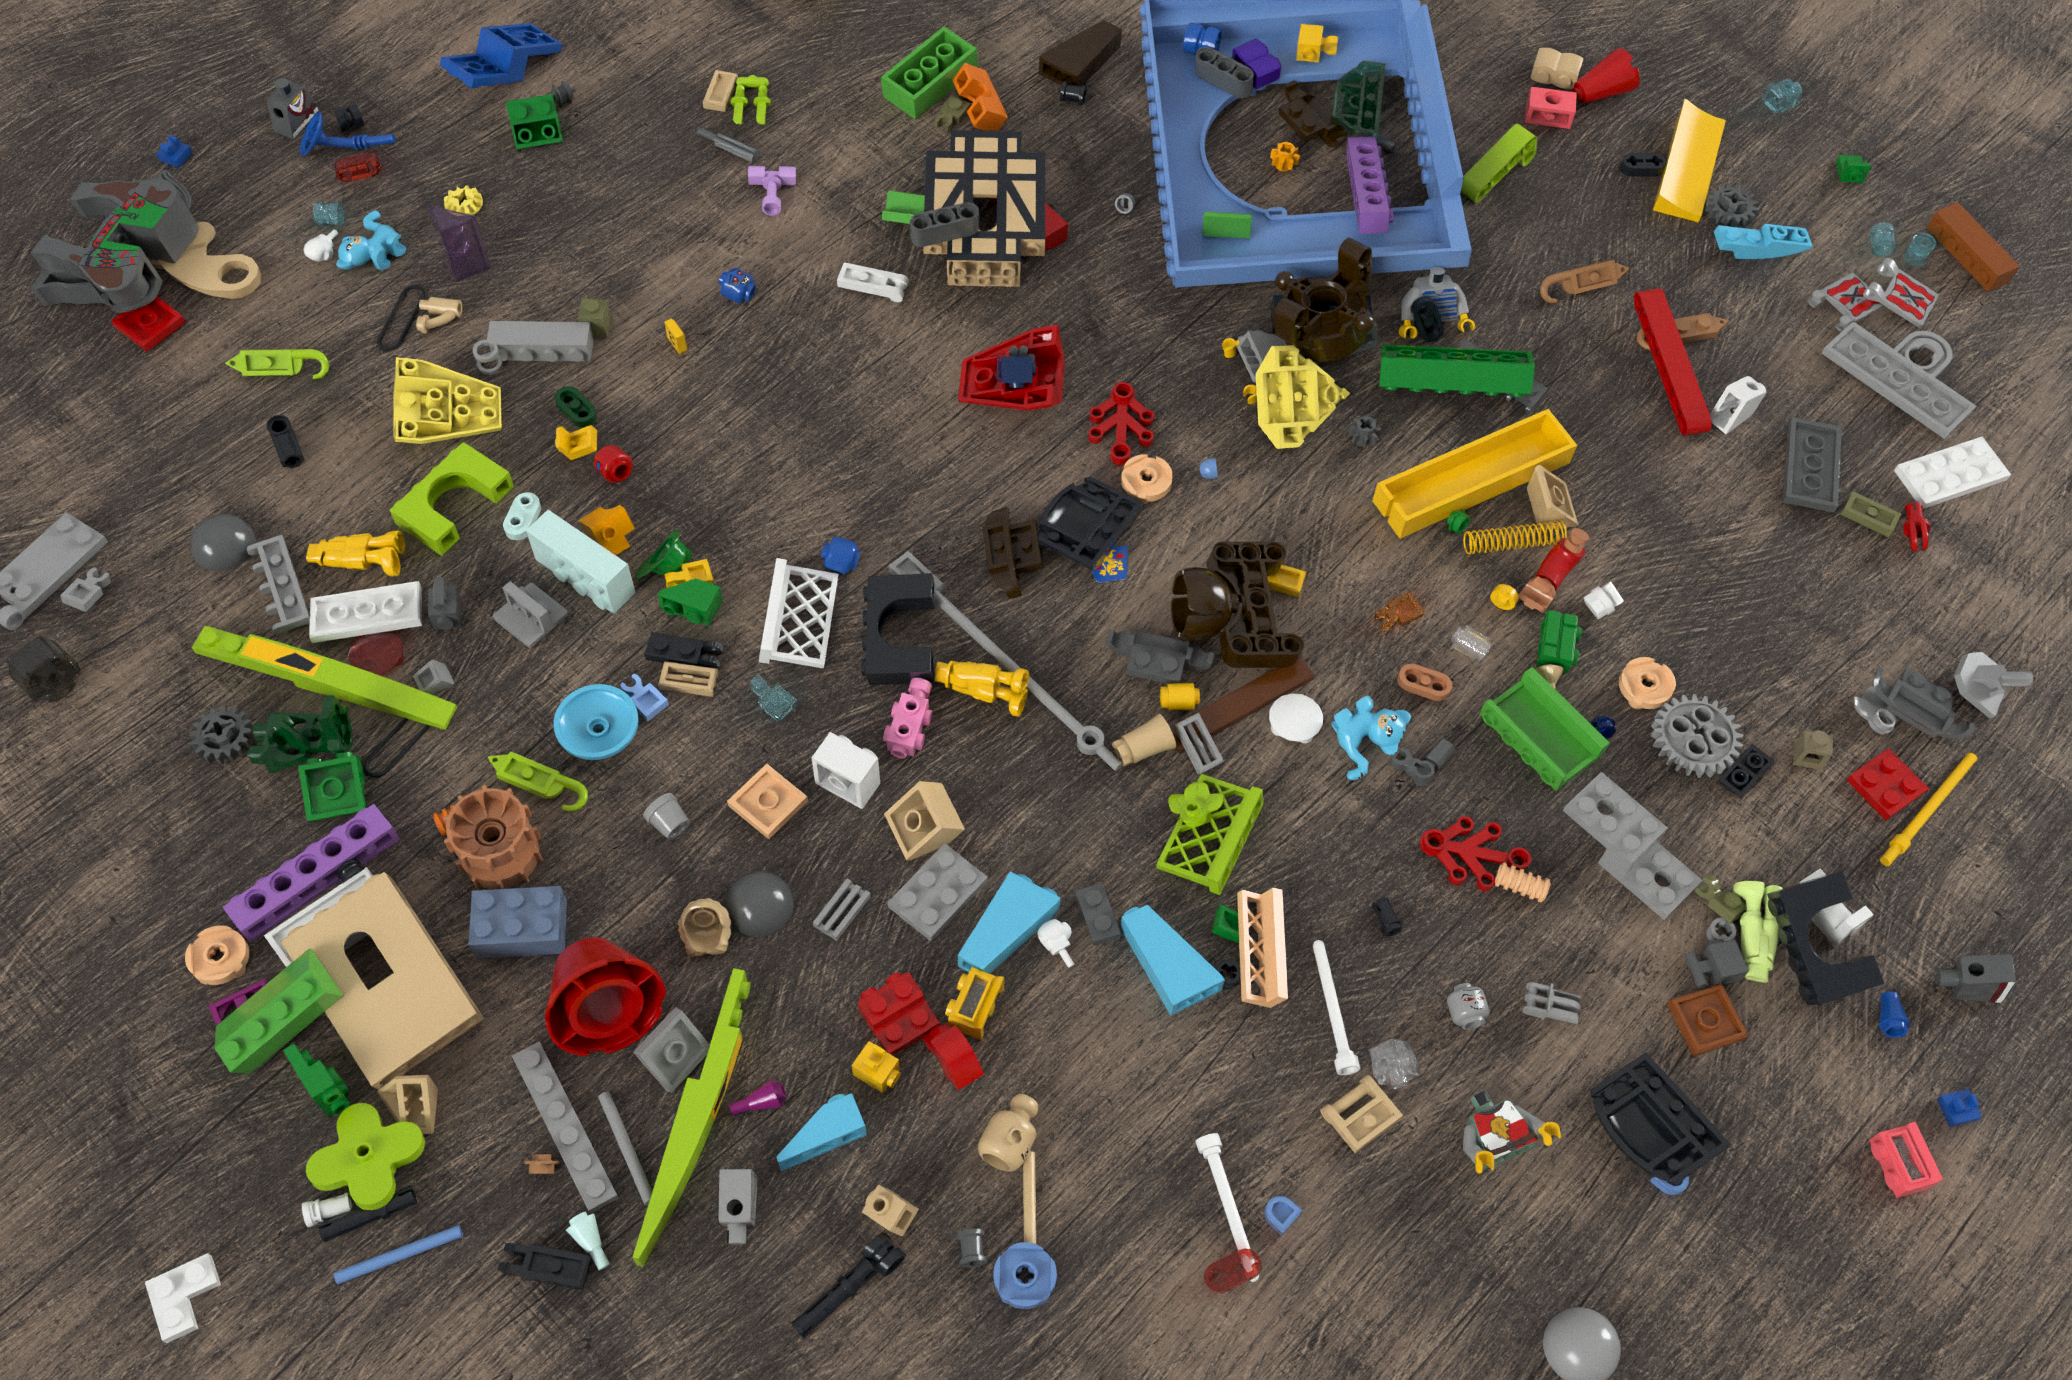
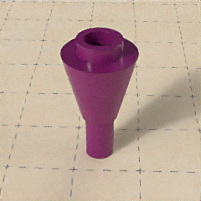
[729,1078,787,1115]

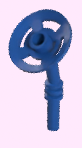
[299,112,396,157]

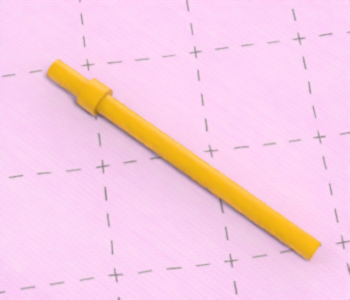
[1880,753,1977,866]

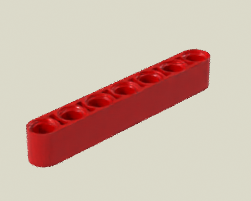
[1634,288,1712,436]

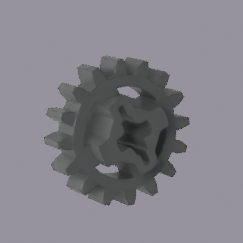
[1705,183,1759,228]
[189,706,254,765]

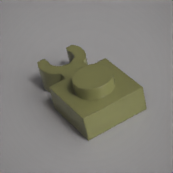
[935,95,971,133]

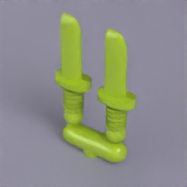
[730,75,771,125]

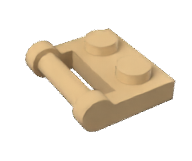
[1320,1075,1403,1153]

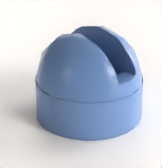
[1199,458,1218,479]

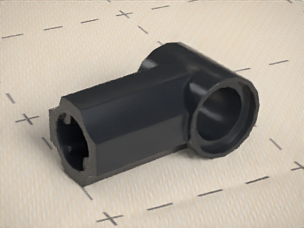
[266,415,305,469]

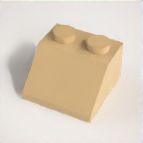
[884,781,965,860]

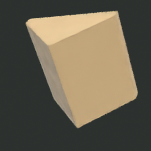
[1527,465,1578,530]

